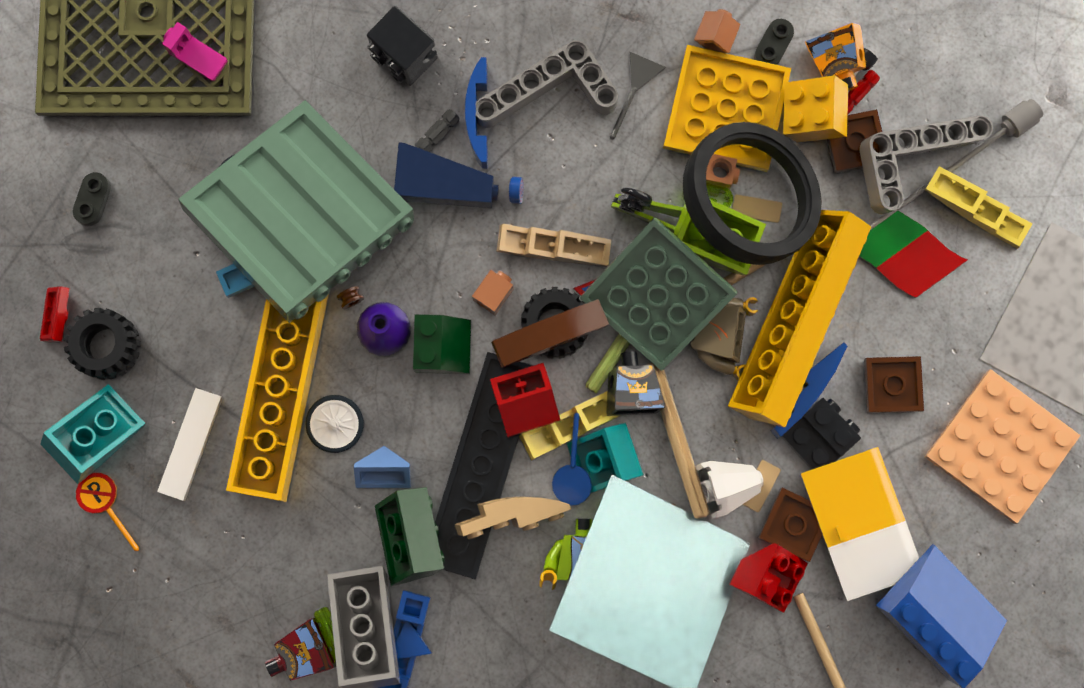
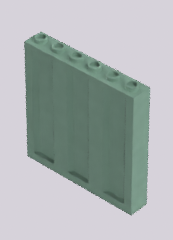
[178,100,414,323]

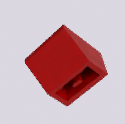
[490,362,561,437]

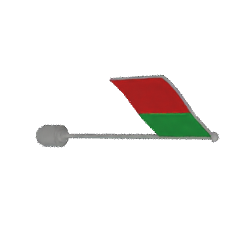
[859,99,1043,298]

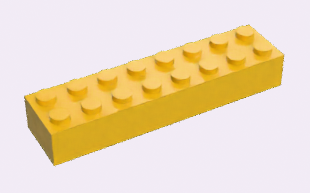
[728,210,871,427]
[226,294,329,502]

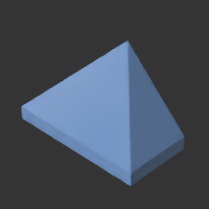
[354,446,411,488]

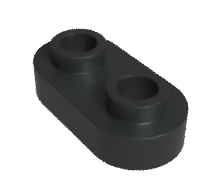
[754,19,794,65]
[73,172,111,226]

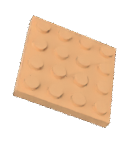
[925,369,1081,524]

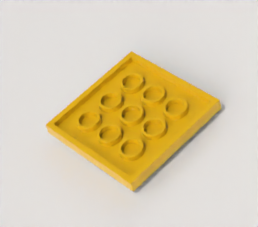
[663,45,791,172]

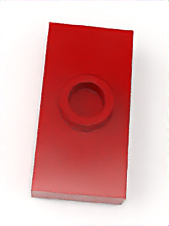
[40,286,70,343]

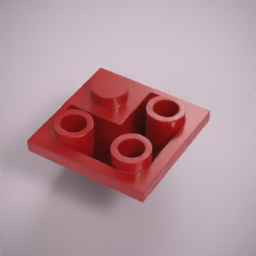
[729,543,808,613]

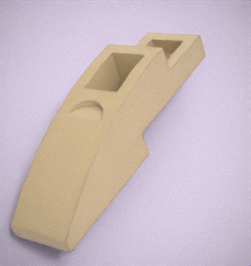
[455,496,571,539]

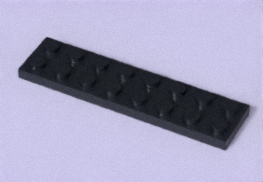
[435,352,534,580]

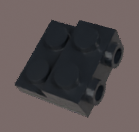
[781,398,861,470]

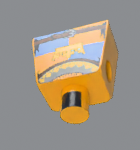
[805,23,866,91]

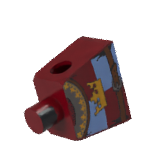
[265,618,336,681]

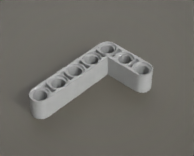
[474,40,618,128]
[860,116,993,214]

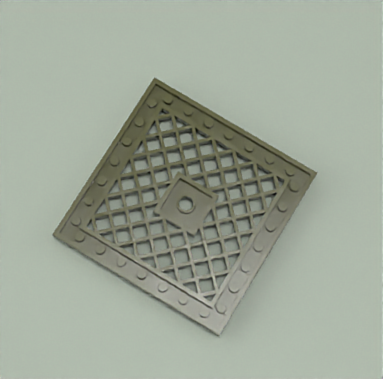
[35,0,254,116]

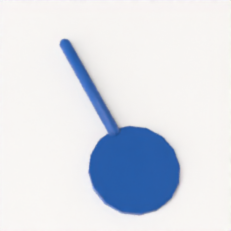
[552,413,592,506]

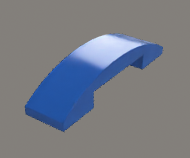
[465,57,488,169]
[378,590,431,688]

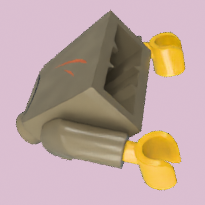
[691,297,758,381]

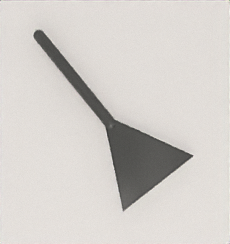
[610,52,666,139]

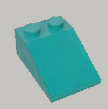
[40,384,145,484]

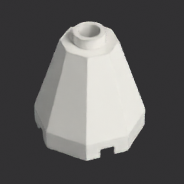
[695,461,763,521]

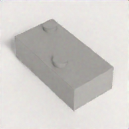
[327,566,400,688]

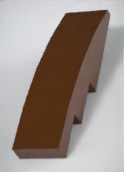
[491,299,609,368]

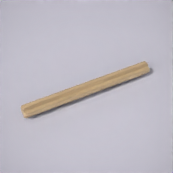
[648,362,710,519]

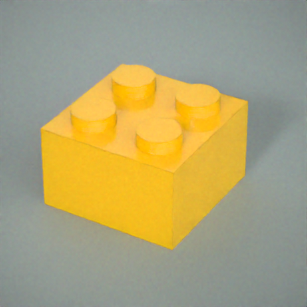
[783,75,848,143]

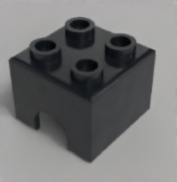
[367,6,438,86]

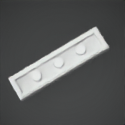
[157,388,223,501]

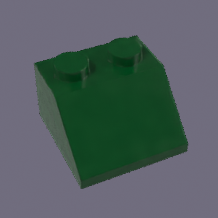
[413,314,471,374]

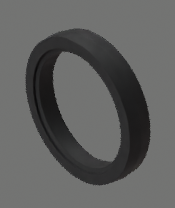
[683,122,822,265]

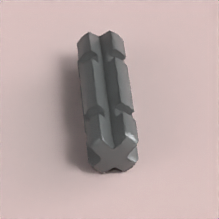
[415,109,460,152]

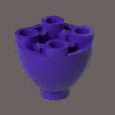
[357,302,411,356]

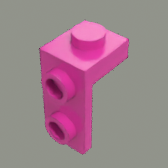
[162,22,228,81]

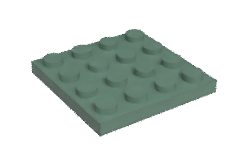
[580,217,737,371]

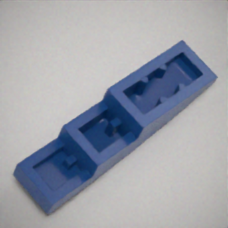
[770,342,848,439]

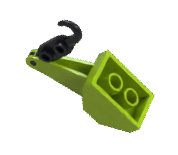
[611,188,766,275]

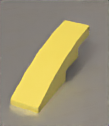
[925,166,1032,249]
[519,391,620,461]

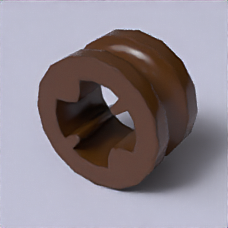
[336,286,364,309]

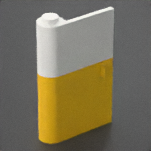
[801,447,919,601]

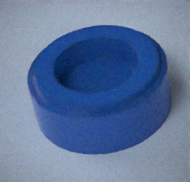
[509,177,524,204]

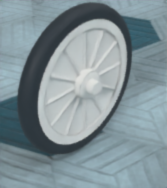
[305,395,364,453]

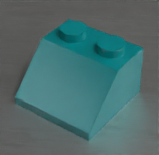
[567,423,643,494]

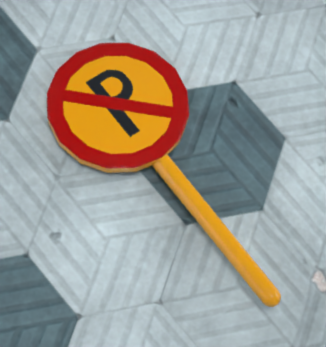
[76,473,139,551]

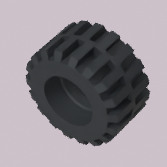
[521,287,588,359]
[64,308,141,380]

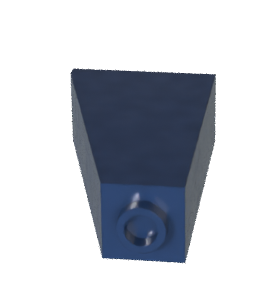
[394,142,499,209]

